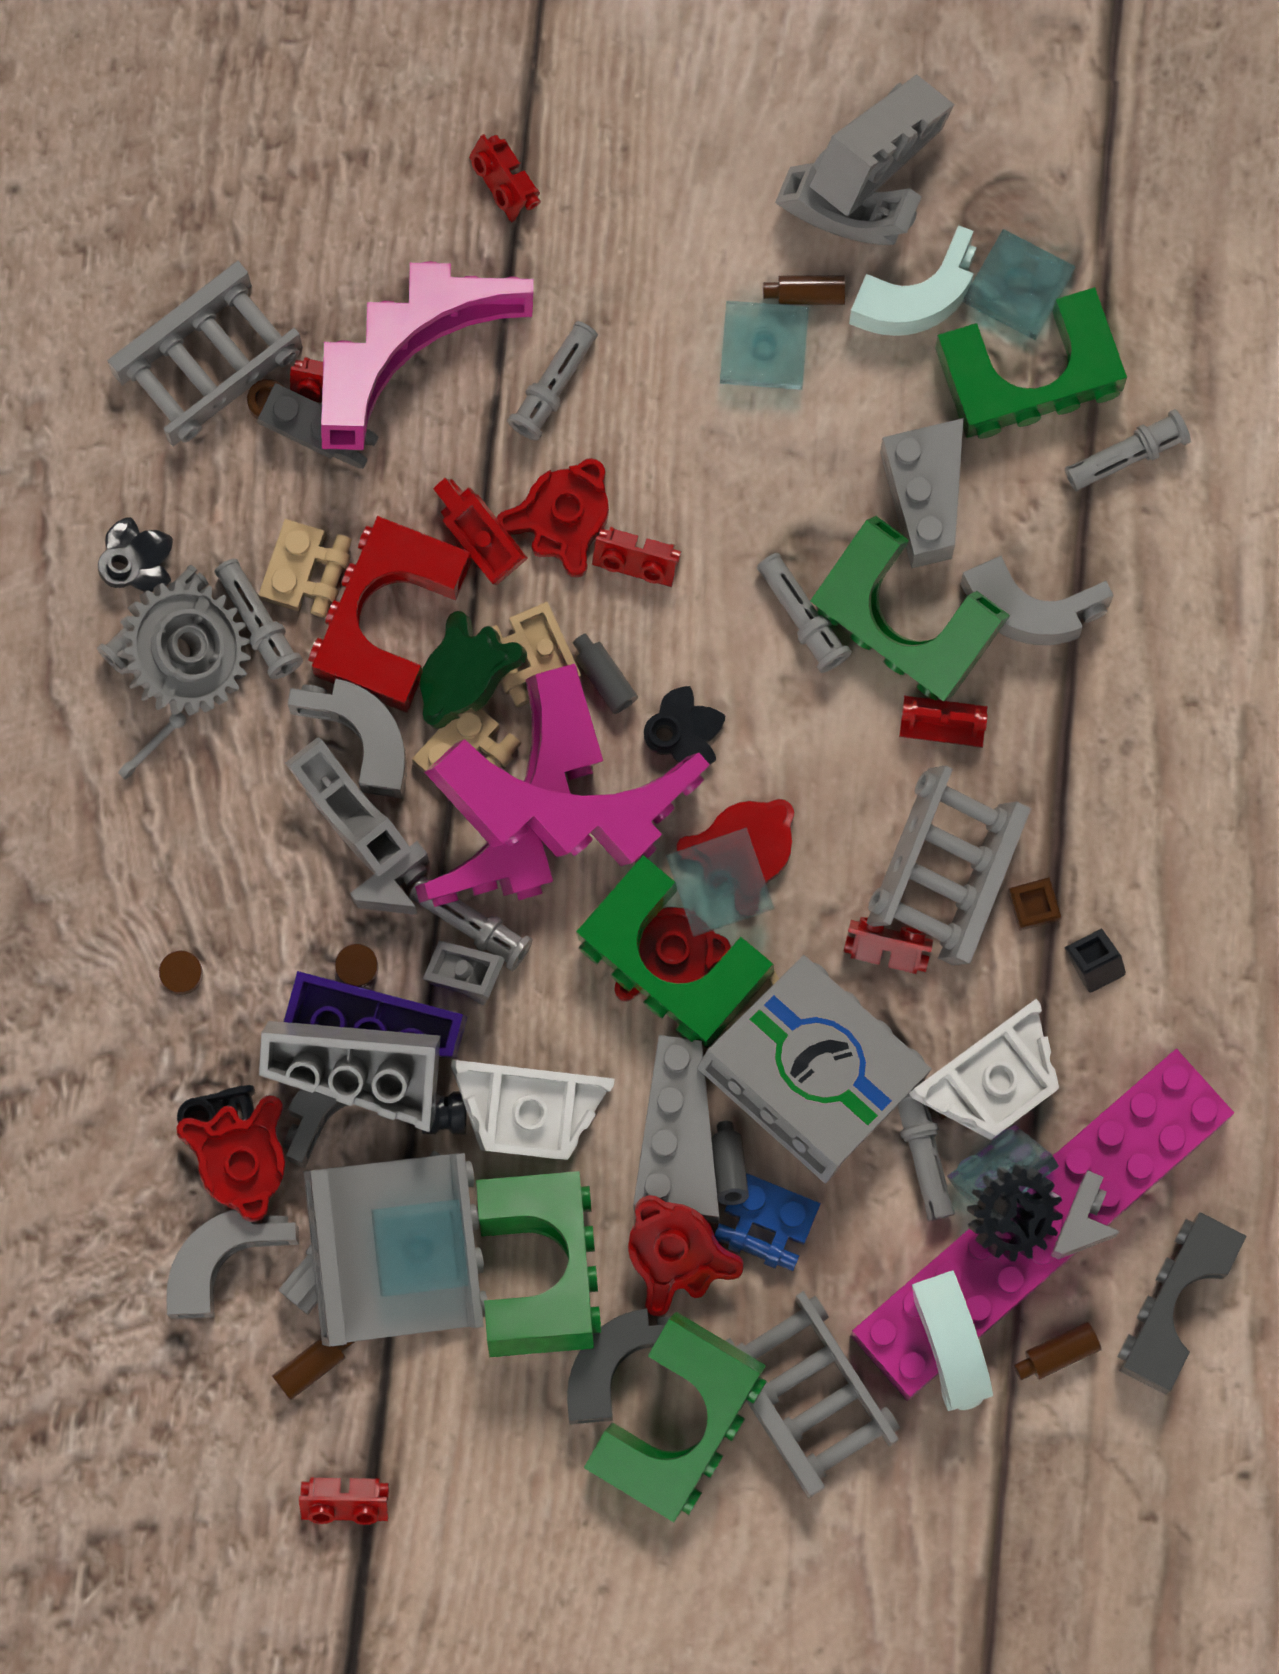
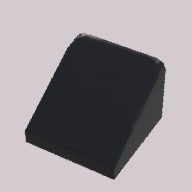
[1065,928,1126,993]

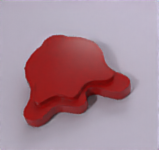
[497,458,609,578]
[676,799,794,918]
[614,907,731,1002]
[176,1095,285,1222]
[628,1195,744,1316]

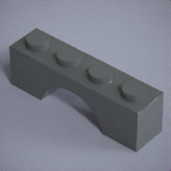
[1117,1212,1247,1395]

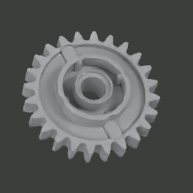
[116,580,251,716]

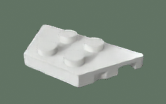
[909,999,1059,1140]
[451,1060,615,1160]

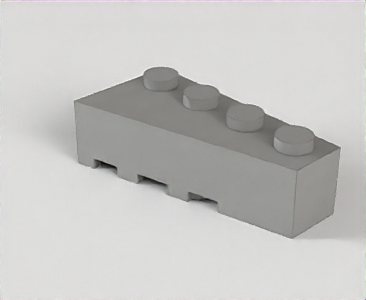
[810,75,955,217]
[259,1021,441,1132]
[633,1035,719,1224]

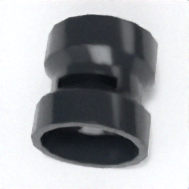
[422,1091,467,1134]

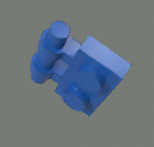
[714,1173,821,1271]

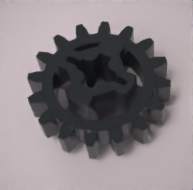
[967,1164,1063,1261]

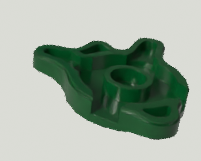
[420,611,527,729]

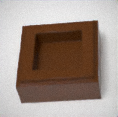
[1008,877,1061,931]

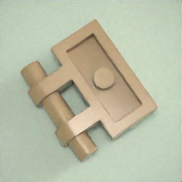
[258,519,352,618]
[492,601,582,707]
[412,708,521,772]

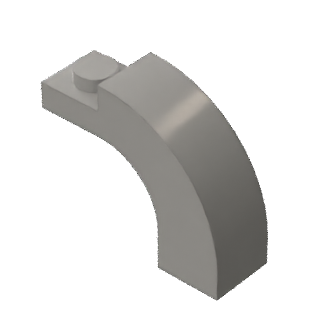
[775,163,922,245]
[960,556,1113,645]
[288,679,407,799]
[285,737,412,877]
[167,1210,299,1319]

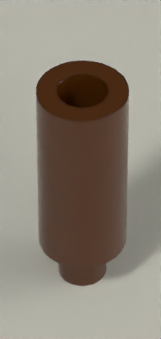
[763,275,845,306]
[1014,1321,1102,1380]
[272,1338,355,1400]

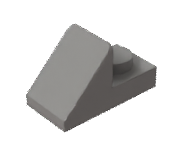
[350,841,430,914]
[423,940,505,1005]
[1051,1170,1119,1259]

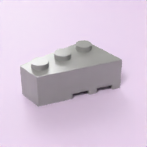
[880,418,964,568]

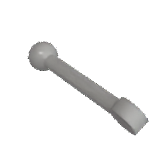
[118,712,186,779]

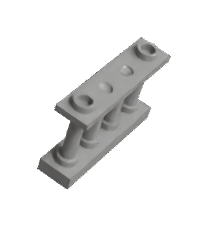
[107,261,303,446]
[866,766,1031,965]
[726,1291,900,1498]

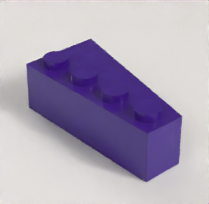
[284,971,468,1058]

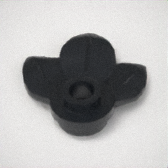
[98,517,173,592]
[644,686,726,764]

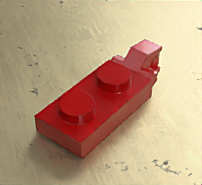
[433,478,528,585]

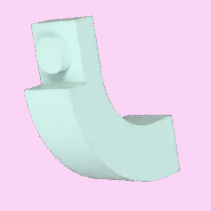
[849,225,977,336]
[912,1270,993,1411]

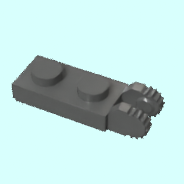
[257,383,379,469]

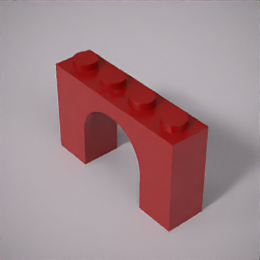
[309,516,472,713]

